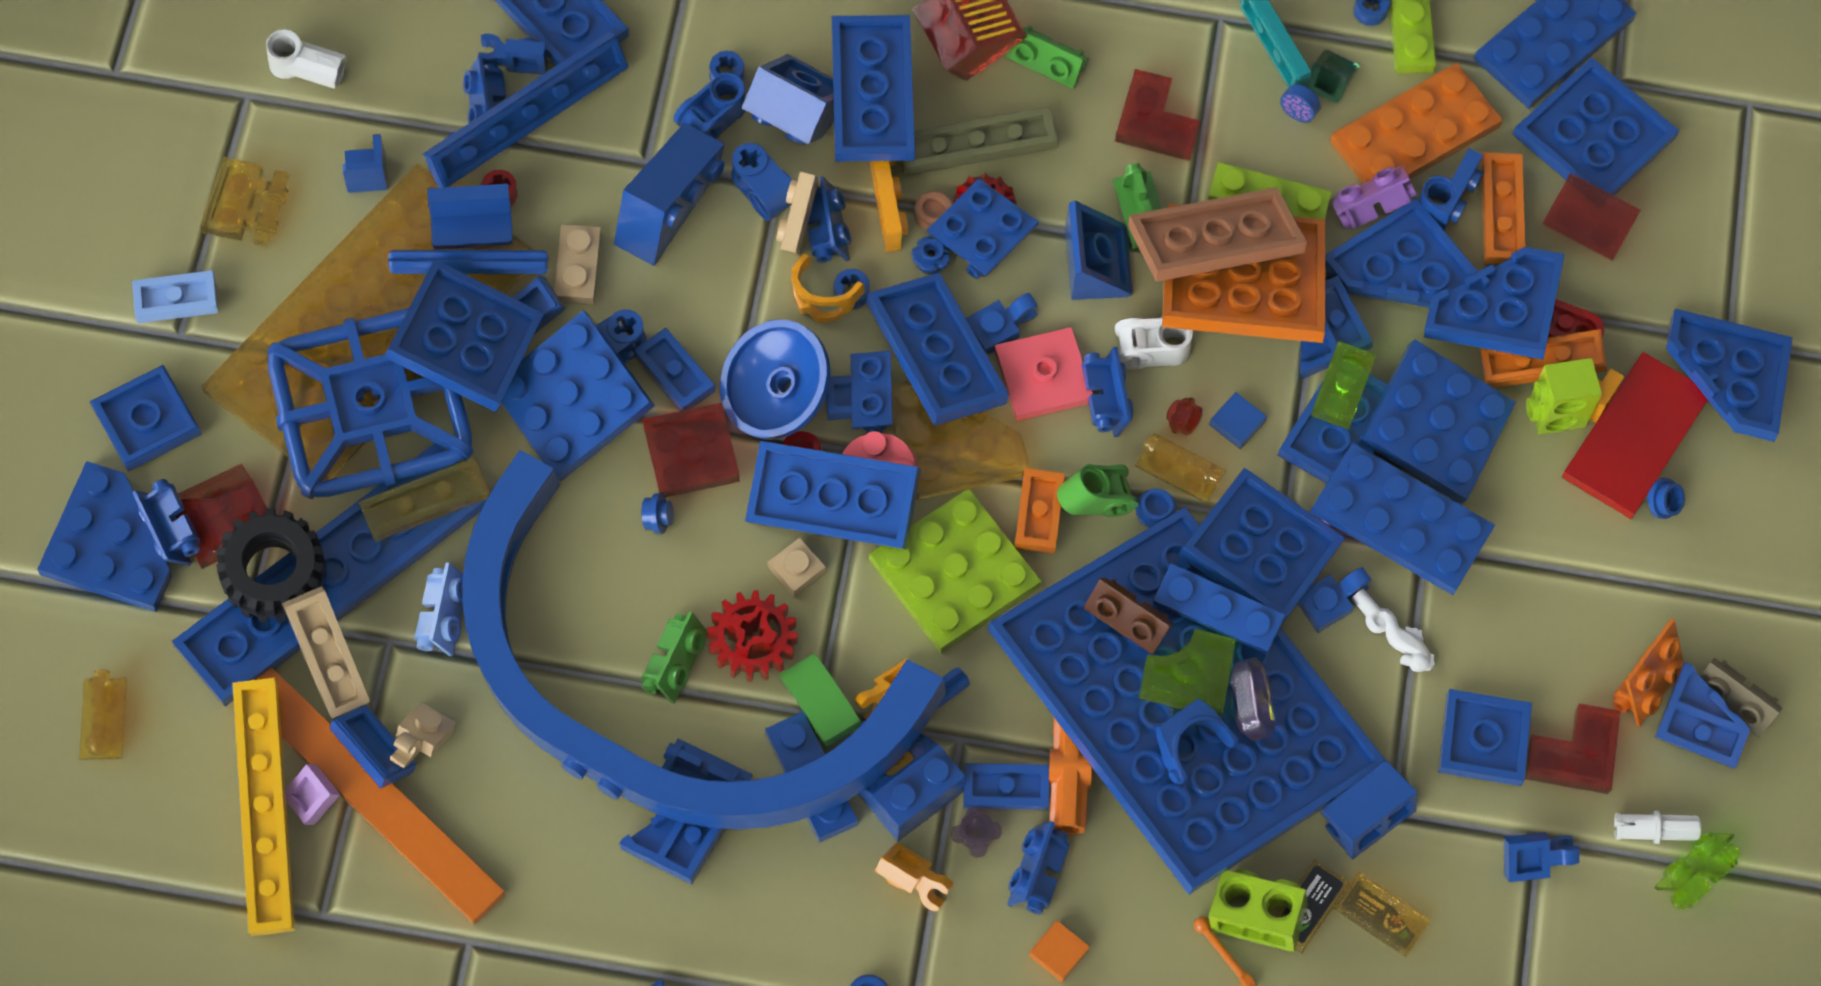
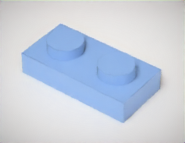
[132,270,218,323]

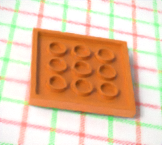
[1162,204,1325,343]

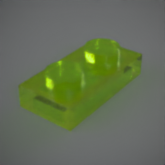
[1311,341,1376,429]

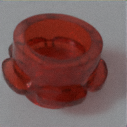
[1166,397,1203,435]

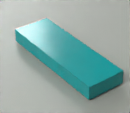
[1240,0,1311,87]

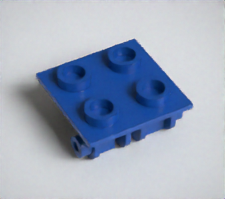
[927,178,1039,279]

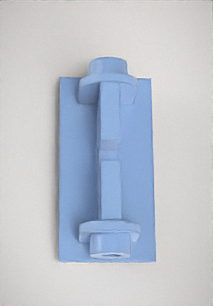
[414,563,463,656]

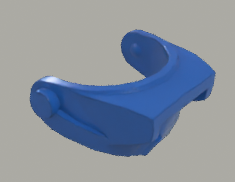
[1155,698,1239,784]

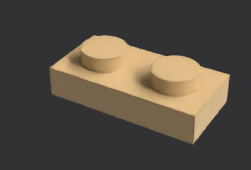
[776,172,819,256]
[554,224,601,305]

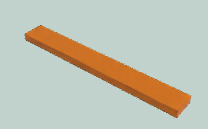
[256,668,505,925]

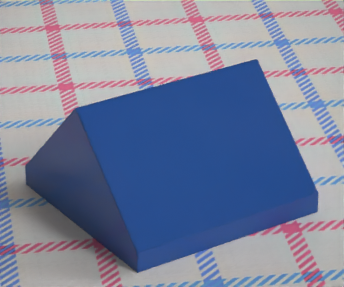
[1065,200,1133,300]

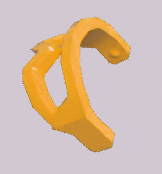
[791,253,865,323]

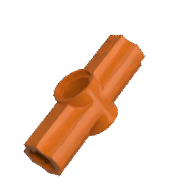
[1049,717,1092,836]

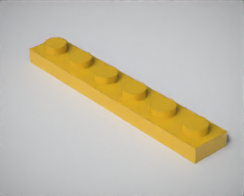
[233,677,295,936]

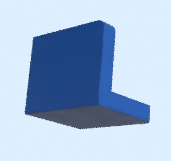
[342,134,387,193]

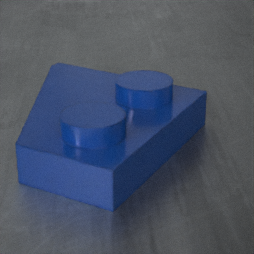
[1300,276,1373,379]
[1654,662,1751,769]
[619,815,724,885]

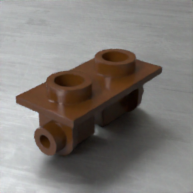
[1083,577,1174,655]

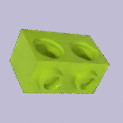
[1526,358,1602,435]
[1209,869,1308,952]

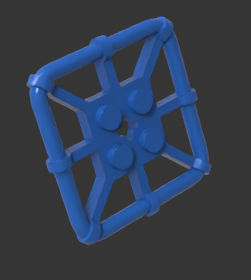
[267,308,473,499]

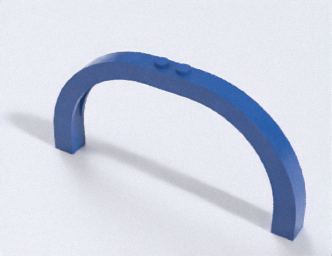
[462,450,946,830]

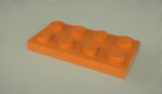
[1330,63,1502,184]

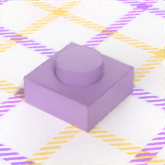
[285,764,340,825]

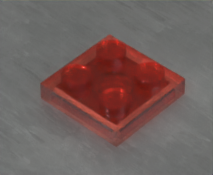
[642,403,740,497]

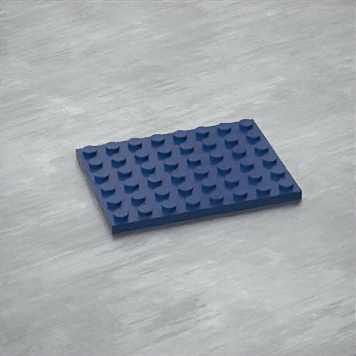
[988,507,1385,895]

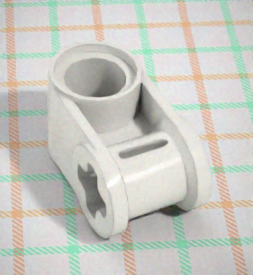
[1114,318,1193,370]

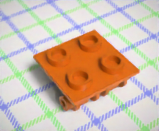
[1612,618,1684,727]

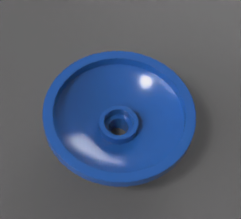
[720,320,831,440]

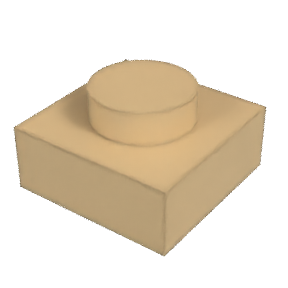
[768,537,826,597]

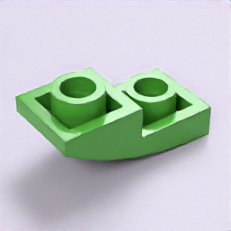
[779,653,862,747]

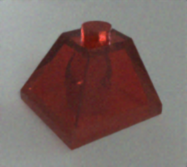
[175,463,267,569]

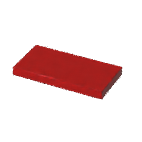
[1561,352,1708,520]

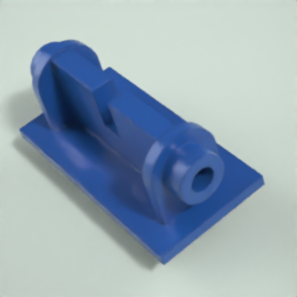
[463,56,506,124]
[808,176,852,263]
[1081,347,1133,437]
[850,351,893,433]
[132,479,201,566]
[662,738,753,782]
[1007,821,1070,914]

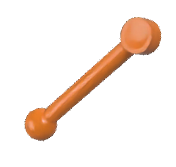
[1194,917,1256,986]

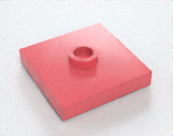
[994,327,1093,422]

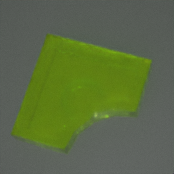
[1138,629,1236,717]

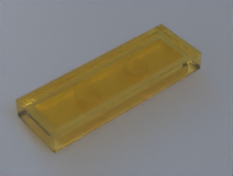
[359,457,490,542]

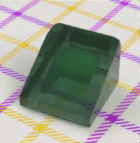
[1307,49,1359,103]

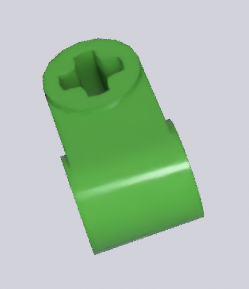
[1057,464,1139,517]

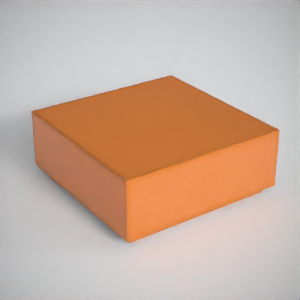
[1029,920,1090,983]

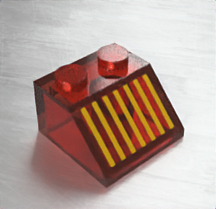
[912,0,1028,81]

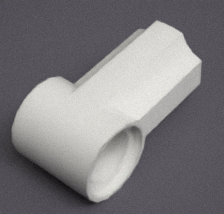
[266,29,347,89]

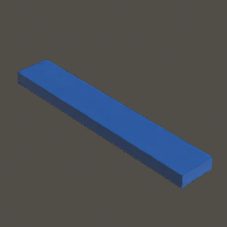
[423,32,629,188]

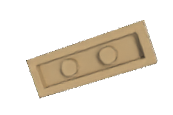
[282,586,370,719]

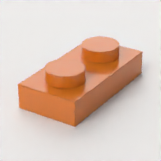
[1014,468,1065,554]

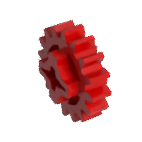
[707,590,798,682]

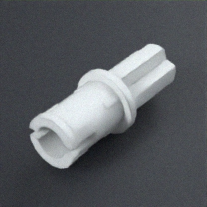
[1614,810,1701,844]

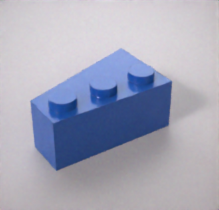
[614,122,725,266]

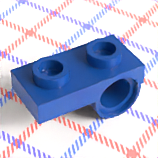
[1419,148,1484,231]

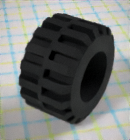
[216,509,326,623]

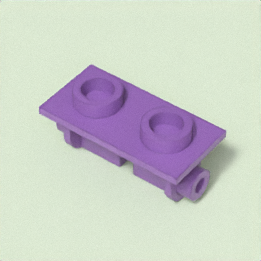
[1331,166,1416,230]

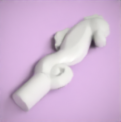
[1351,589,1435,672]

